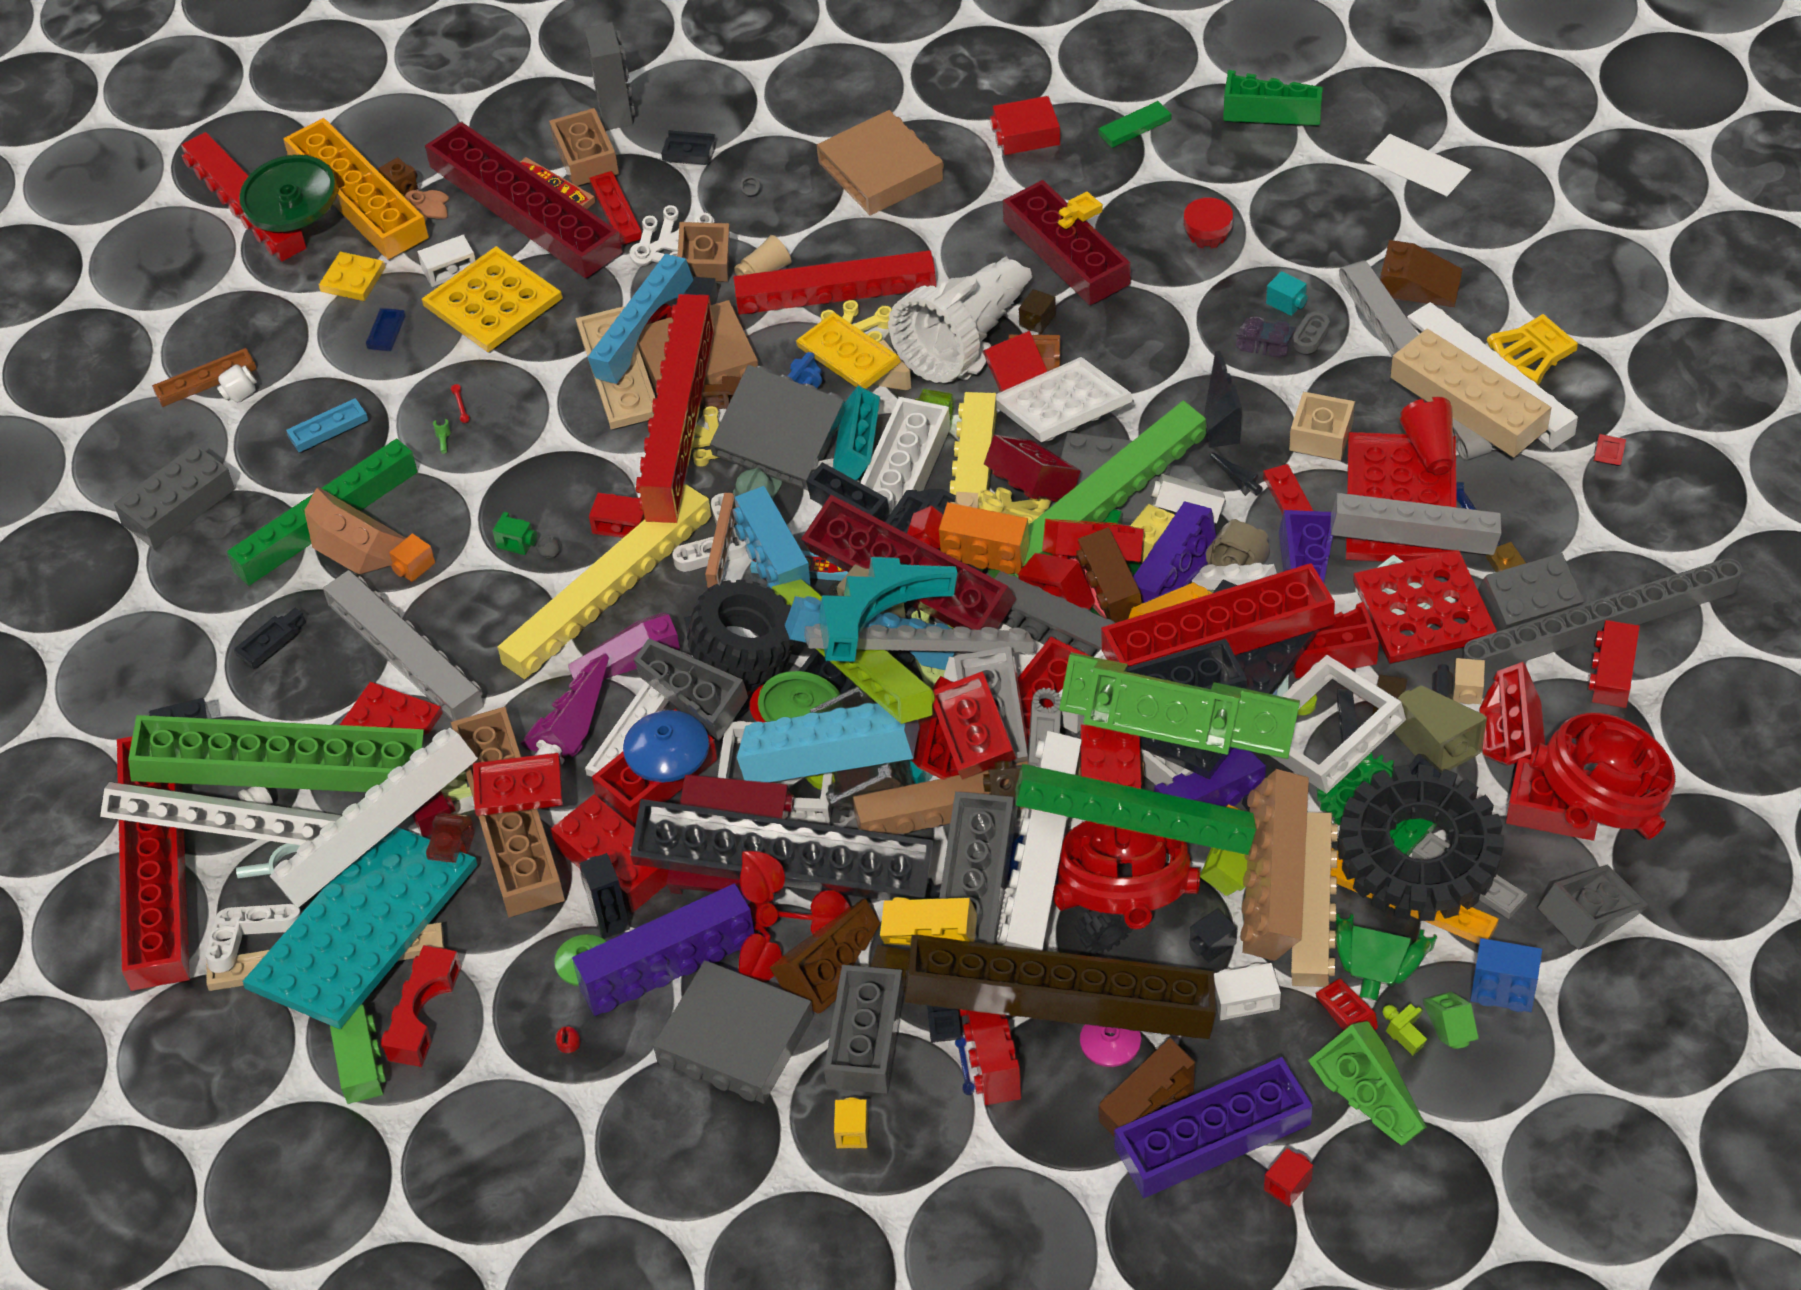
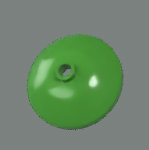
[758,671,843,722]

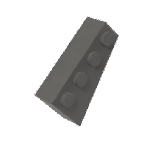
[634,638,748,741]

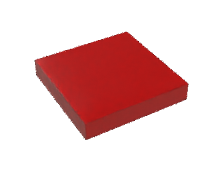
[982,331,1048,392]

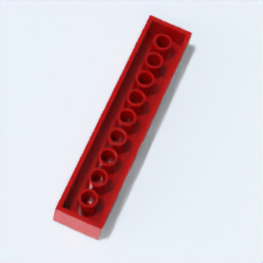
[636,294,714,523]
[117,736,190,991]

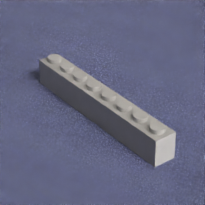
[323,570,484,721]

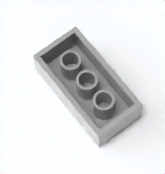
[954,646,1028,764]

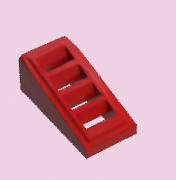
[1315,979,1378,1031]

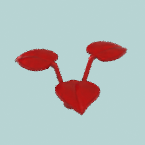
[739,851,850,982]

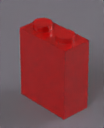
[990,96,1060,155]

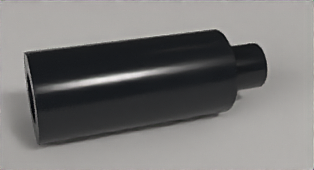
[1432,664,1453,700]

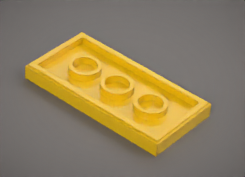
[796,312,901,389]

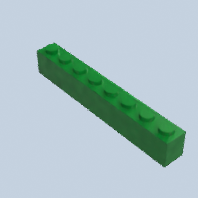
[226,438,418,586]
[1015,764,1256,855]

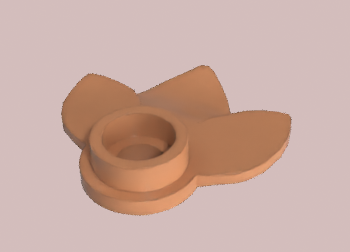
[405,190,449,222]

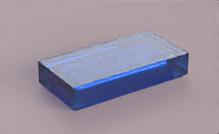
[366,308,405,352]

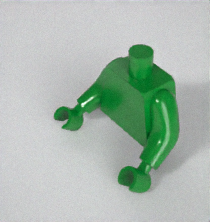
[1336,913,1437,1001]

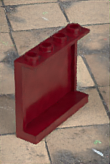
[666,775,794,903]

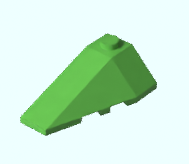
[1308,1021,1427,1146]

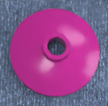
[1080,1025,1141,1067]

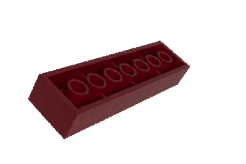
[801,495,1016,630]

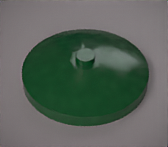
[239,155,337,232]

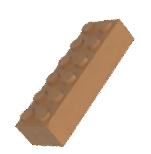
[1240,769,1309,961]

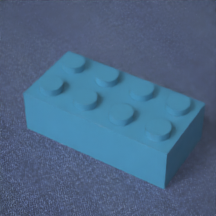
[733,486,811,589]

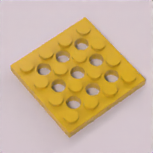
[422,246,563,352]

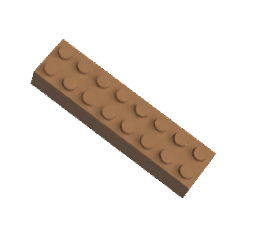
[451,707,565,918]

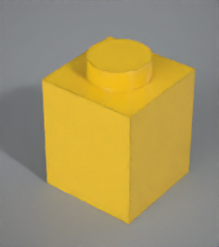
[834,1098,868,1148]

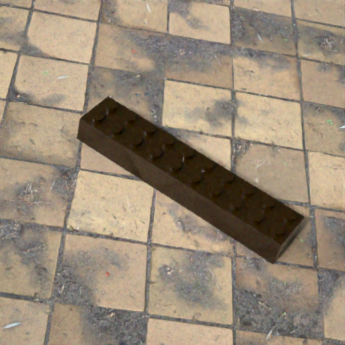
[904,935,1216,1040]

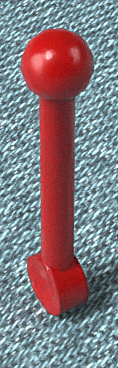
[451,384,470,423]

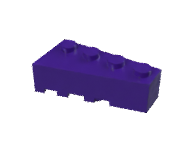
[1279,510,1333,583]

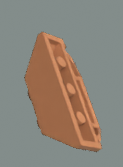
[305,487,406,575]

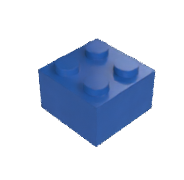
[1470,938,1542,1012]

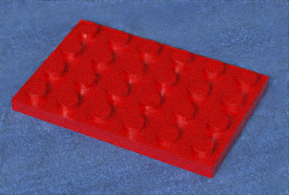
[1346,432,1456,562]

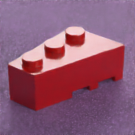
[1292,601,1379,679]

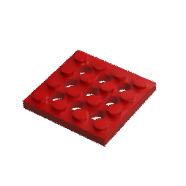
[1353,550,1497,664]

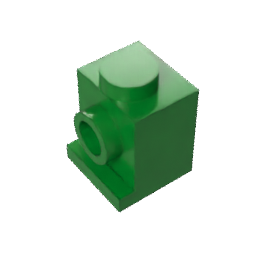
[493,512,537,555]

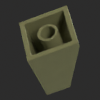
[1394,685,1487,771]

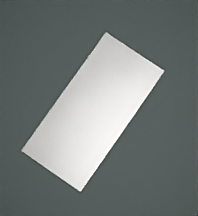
[1365,134,1471,196]

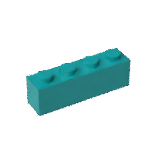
[832,385,880,480]

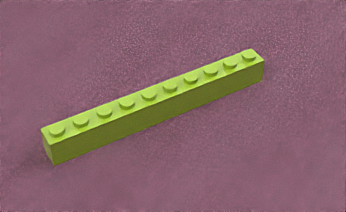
[772,579,934,724]

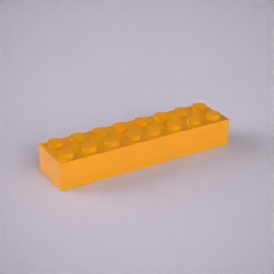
[283,118,429,260]

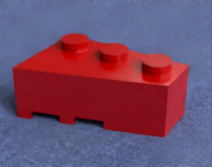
[1042,518,1144,562]

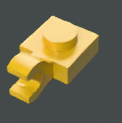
[1058,192,1103,229]

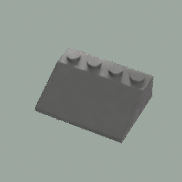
[1053,432,1172,523]

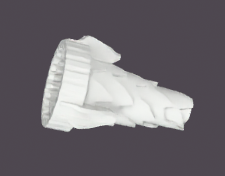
[888,256,1032,383]

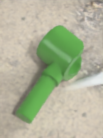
[433,419,451,454]

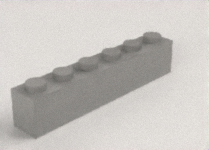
[1331,493,1501,555]

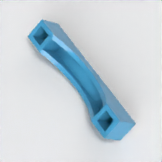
[587,254,693,384]
[785,596,955,670]

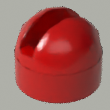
[555,1027,581,1053]

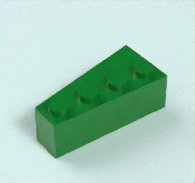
[1223,70,1323,126]

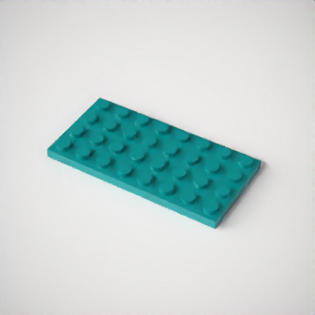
[242,827,477,1029]

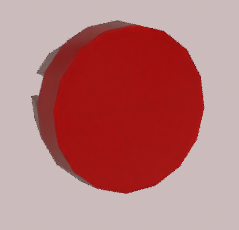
[1183,197,1233,249]

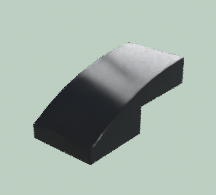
[927,1005,961,1043]

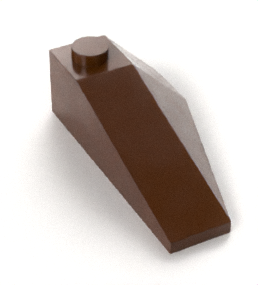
[769,898,880,1014]

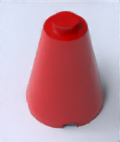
[1399,397,1454,474]

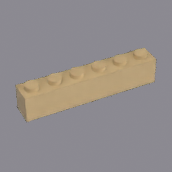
[1291,812,1338,987]

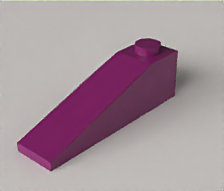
[568,612,680,680]
[520,653,609,758]

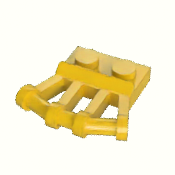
[1487,314,1578,385]

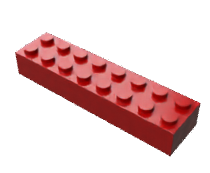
[1101,563,1335,667]

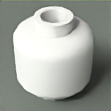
[217,365,257,402]

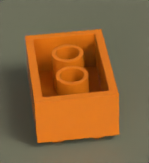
[939,502,1029,574]

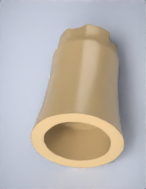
[734,235,791,275]

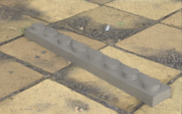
[804,624,1034,653]

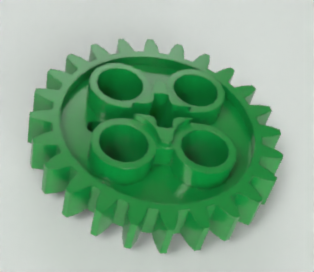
[1317,752,1394,826]

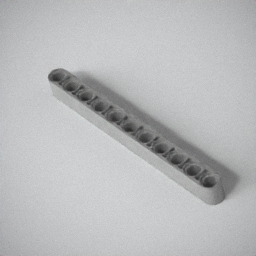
[1339,260,1492,461]

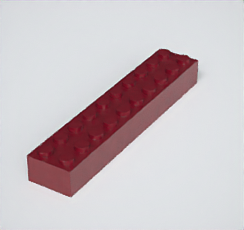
[425,121,622,279]

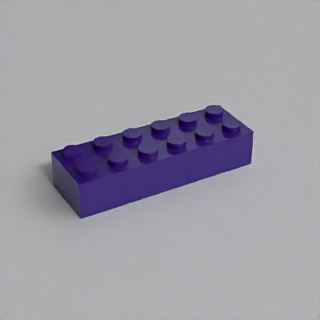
[572,883,754,1016]
[1115,1057,1313,1199]

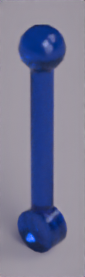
[955,1037,975,1095]

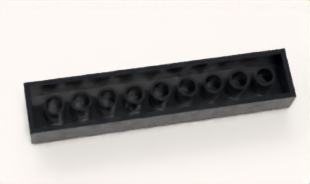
[630,799,933,901]

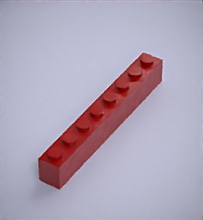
[181,132,306,262]
[733,250,936,315]

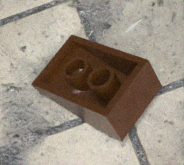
[1380,240,1463,307]

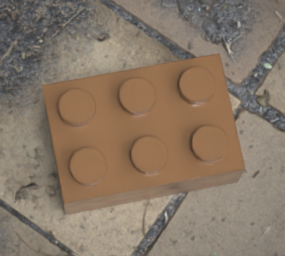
[549,108,619,186]

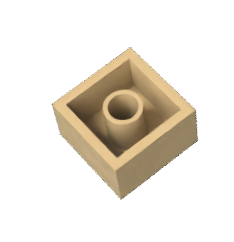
[1289,392,1355,461]

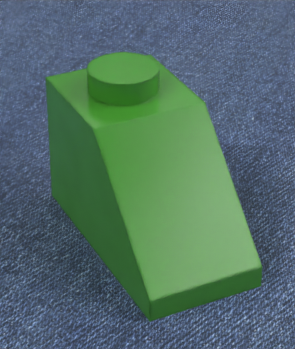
[1423,992,1479,1049]

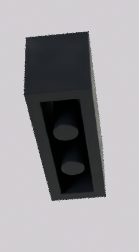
[806,462,890,522]
[579,853,630,939]

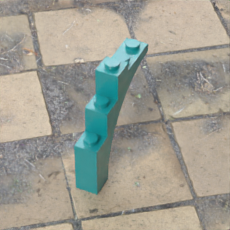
[819,557,957,661]

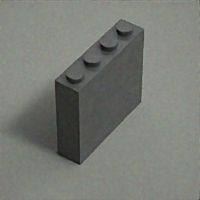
[710,365,845,491]
[653,960,814,1104]

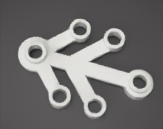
[630,205,714,267]

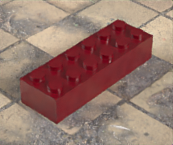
[1003,180,1131,305]

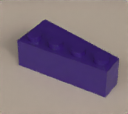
[1133,501,1216,604]
[1154,748,1266,807]

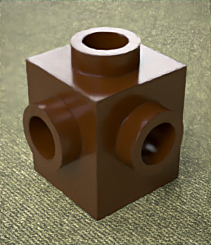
[378,157,418,197]

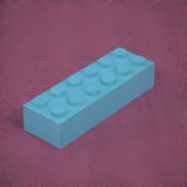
[737,703,919,782]

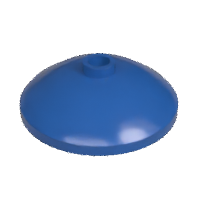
[623,710,709,782]

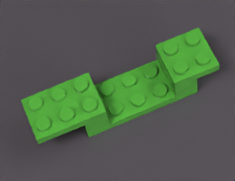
[1059,652,1300,759]

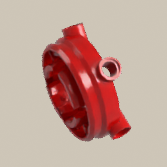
[1529,713,1676,840]
[1053,821,1200,929]

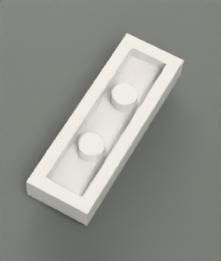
[1192,563,1277,590]

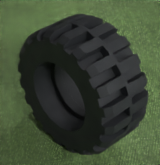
[687,580,795,685]

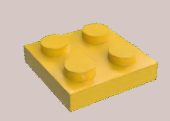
[319,252,386,301]

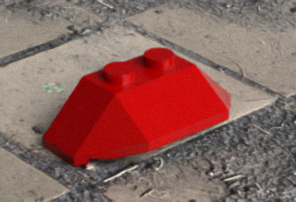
[1479,662,1545,766]
[910,676,960,780]

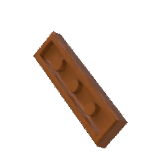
[152,348,256,407]

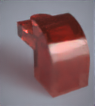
[426,812,475,863]

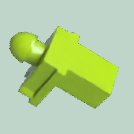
[1383,1004,1427,1056]

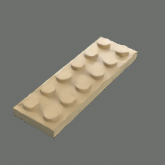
[576,306,655,429]

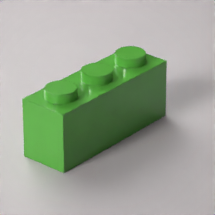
[330,1005,386,1104]

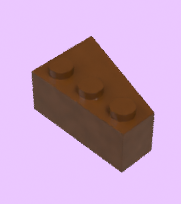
[1076,527,1142,623]
[1098,1038,1195,1138]

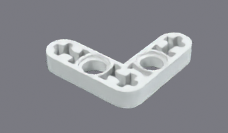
[673,493,747,572]
[206,904,301,973]

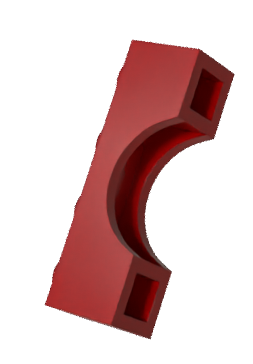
[381,945,462,1067]

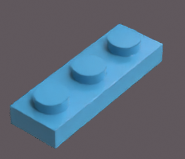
[286,398,368,452]

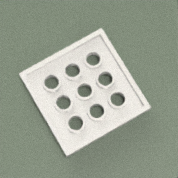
[996,357,1133,442]

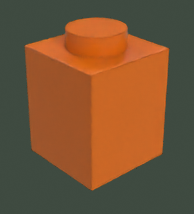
[389,533,435,582]

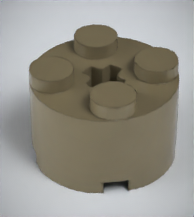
[1206,519,1270,566]

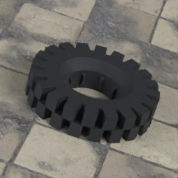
[1337,764,1504,921]

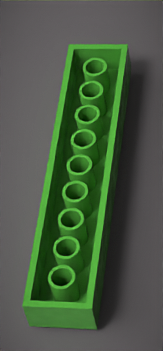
[128,715,424,792]

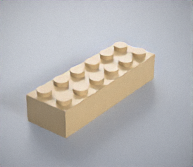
[1391,328,1552,457]

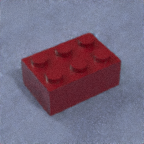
[984,435,1081,502]

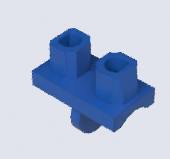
[786,352,822,388]

